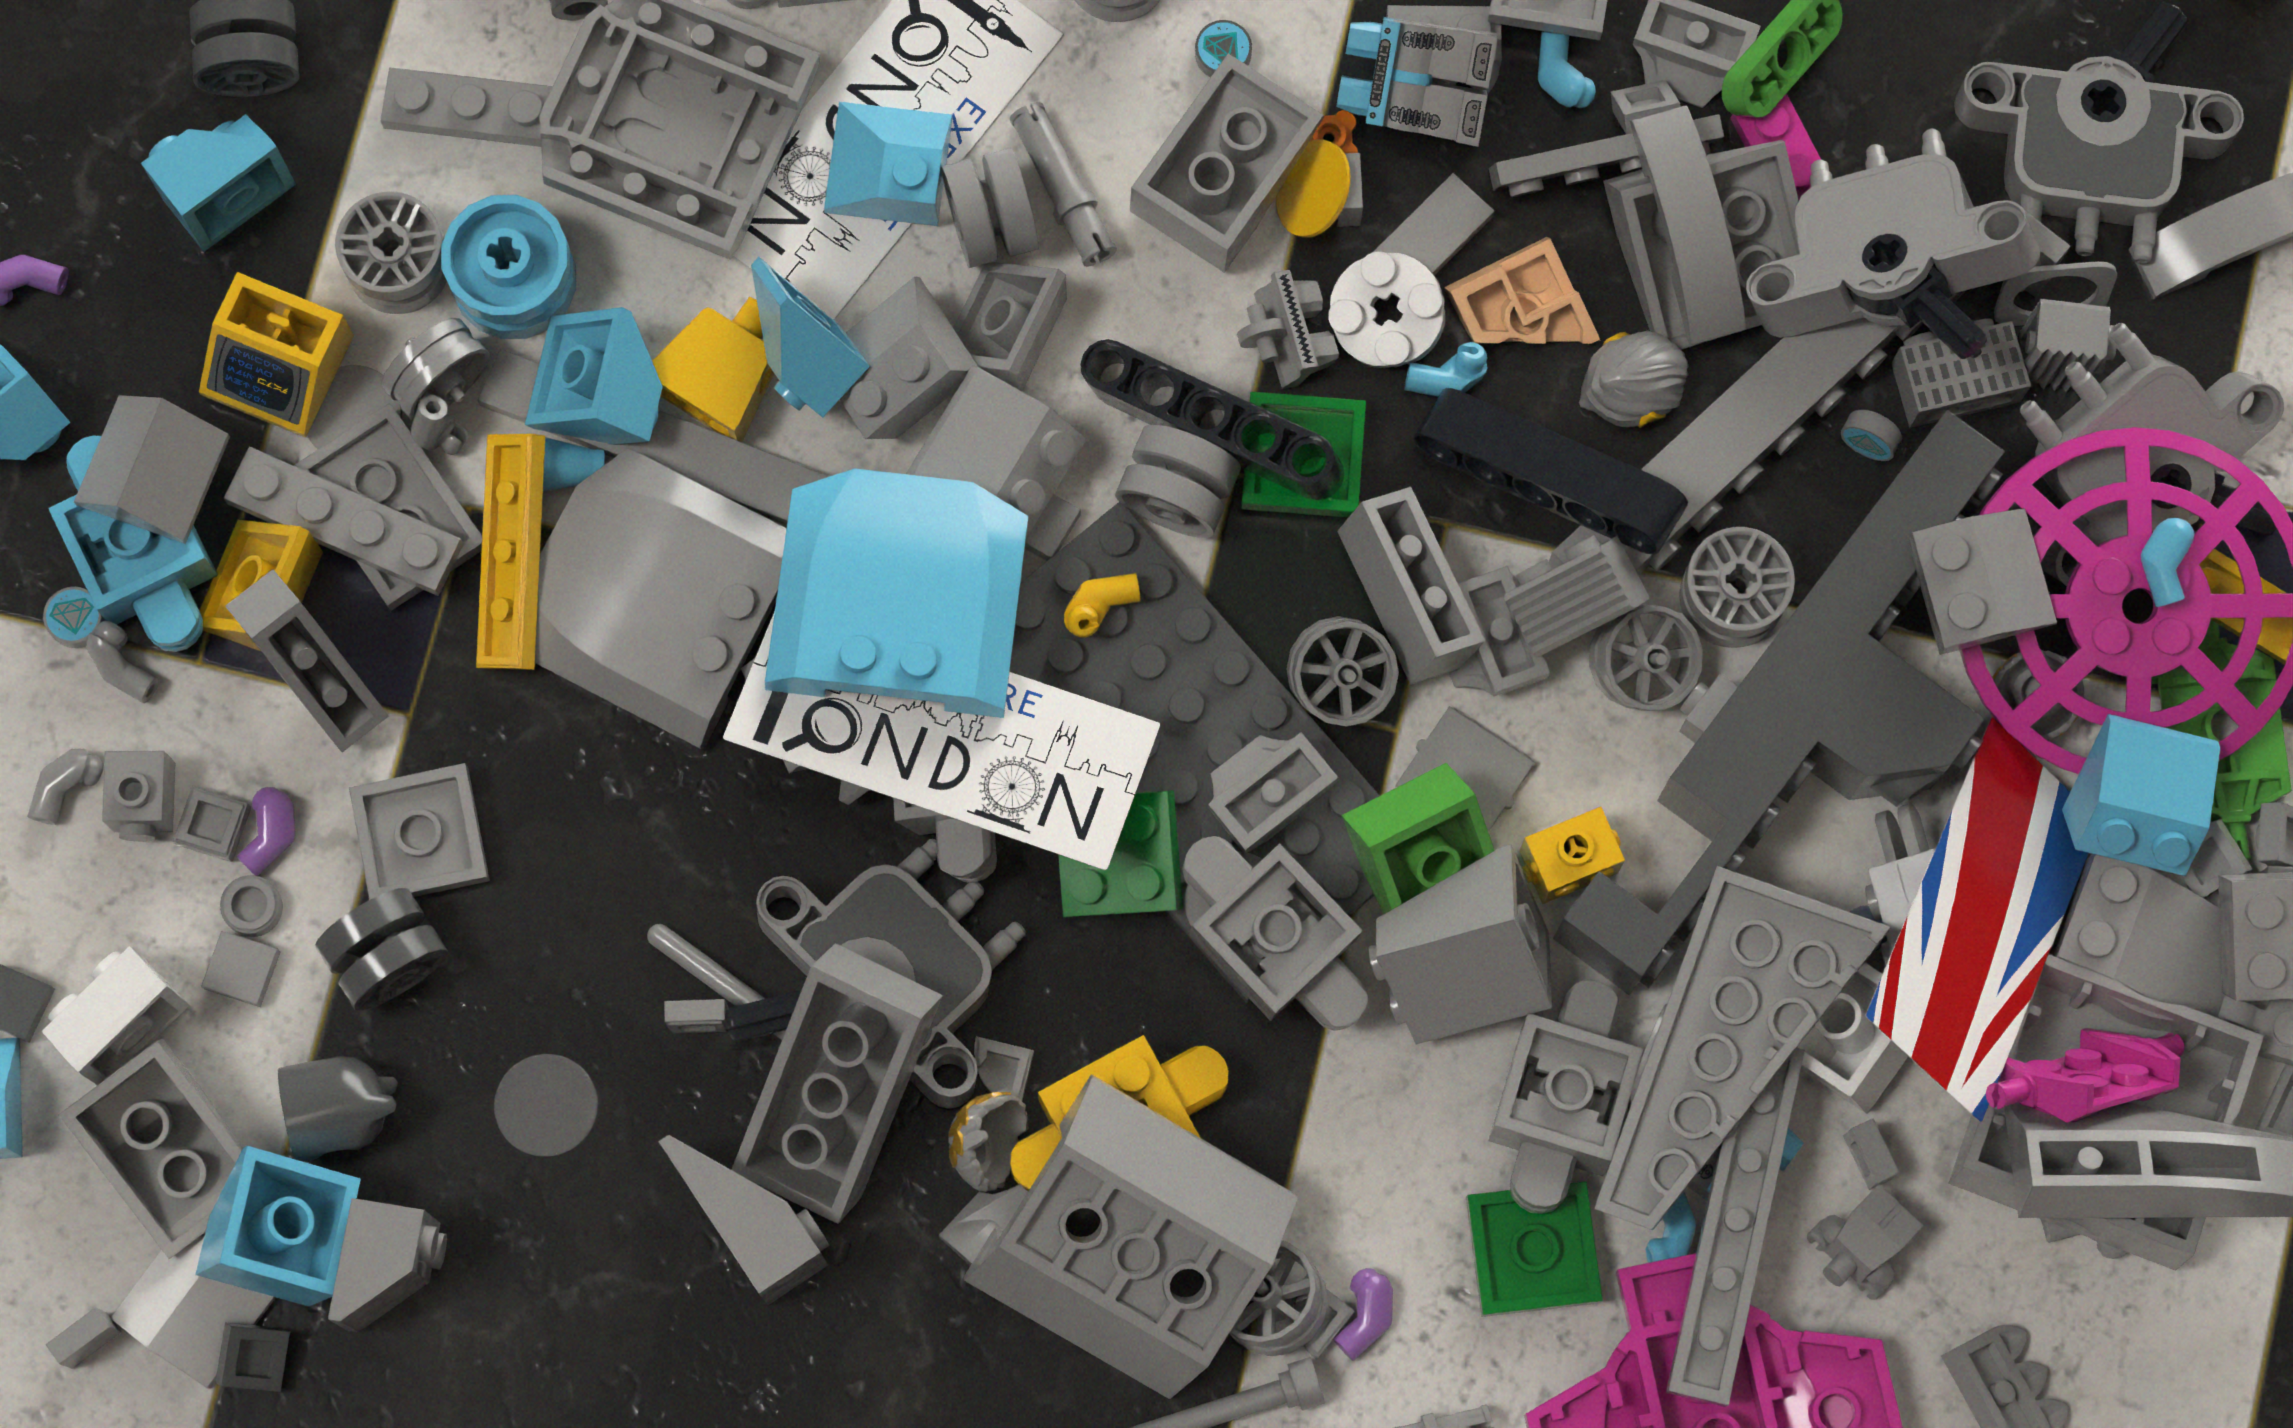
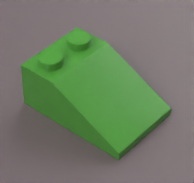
[1342,763,1495,915]

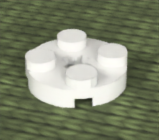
[1329,252,1445,368]

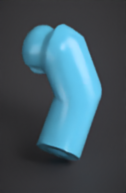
[1538,31,1596,108]
[1645,1192,1697,1263]

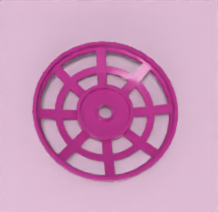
[1959,427,2293,774]

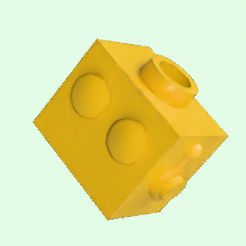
[1519,807,1625,904]

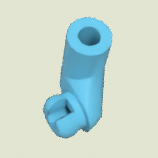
[1404,342,1487,397]
[2140,518,2194,607]

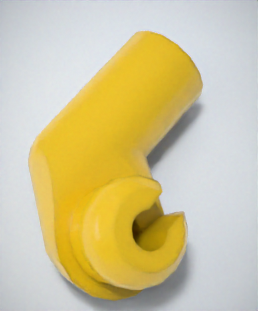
[1064,573,1140,638]

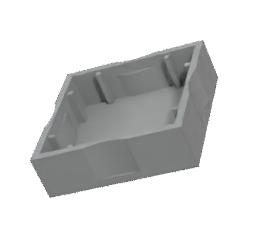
[1948,954,2264,1271]

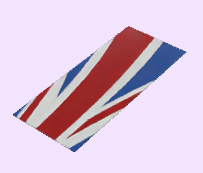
[1866,718,2089,1122]

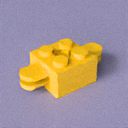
[1010,1035,1229,1191]

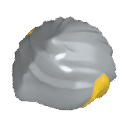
[1579,330,1689,428]

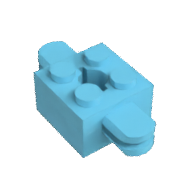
[48,435,218,652]

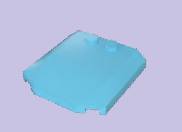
[765,468,1028,718]

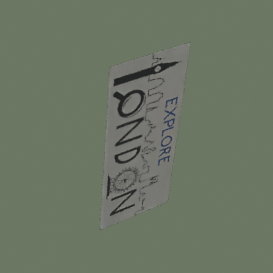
[733,0,1063,319]
[723,611,1160,870]

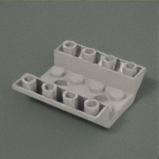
[964,1074,1298,1399]

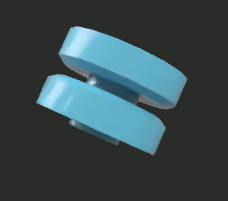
[441,195,576,339]

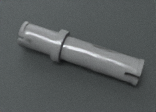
[1010,102,1117,267]

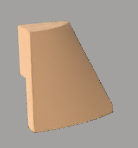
[1444,237,1600,344]

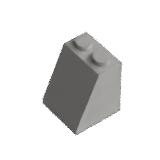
[1369,845,1553,1045]

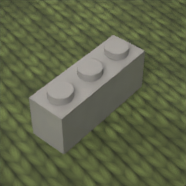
[1337,487,1485,685]
[225,569,389,752]

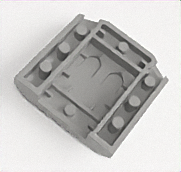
[539,0,820,260]
[535,448,787,750]

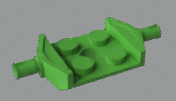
[2152,620,2292,861]

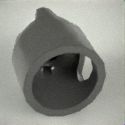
[278,1056,398,1162]

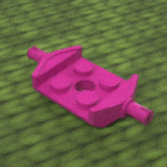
[1986,1028,2184,1123]

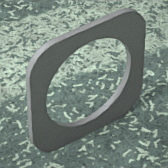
[1994,262,2117,326]

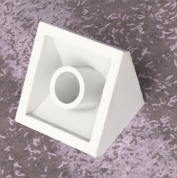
[111,1234,276,1389]

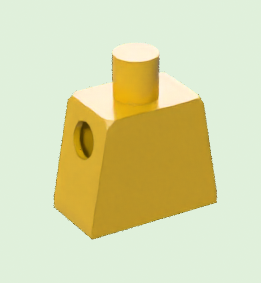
[652,297,774,442]

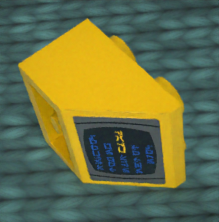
[199,272,354,438]

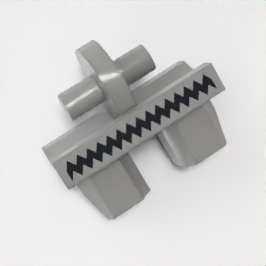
[1237,270,1339,389]

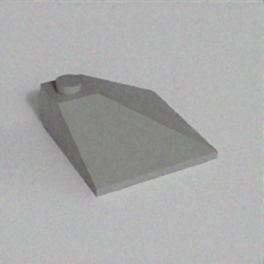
[1603,140,1799,350]

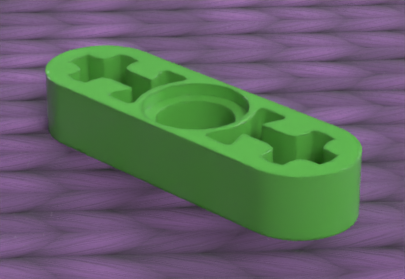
[1722,0,1842,117]

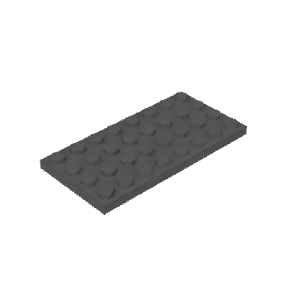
[1010,502,1380,1004]

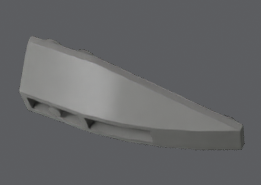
[2005,1102,2293,1218]

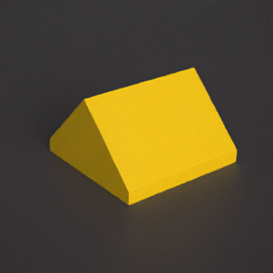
[199,520,323,651]

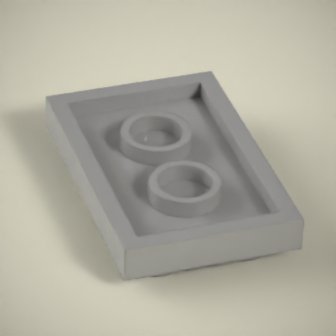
[293,402,482,611]

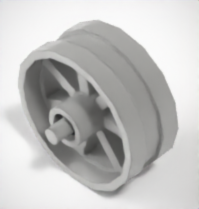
[381,318,491,421]
[1589,605,1703,710]
[1286,616,1399,726]
[1230,1241,1328,1356]

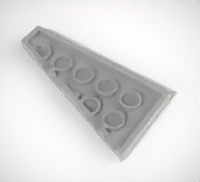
[1594,866,1891,1230]

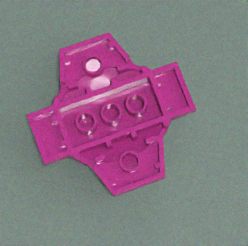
[1524,1253,1903,1428]

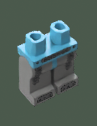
[1336,17,1498,147]

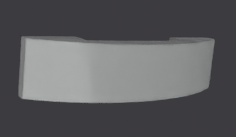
[1630,105,1746,345]
[2129,172,2293,299]

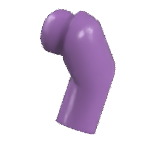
[0,255,69,306]
[236,787,295,876]
[1333,1268,1393,1361]

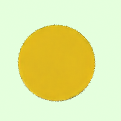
[1276,139,1350,238]

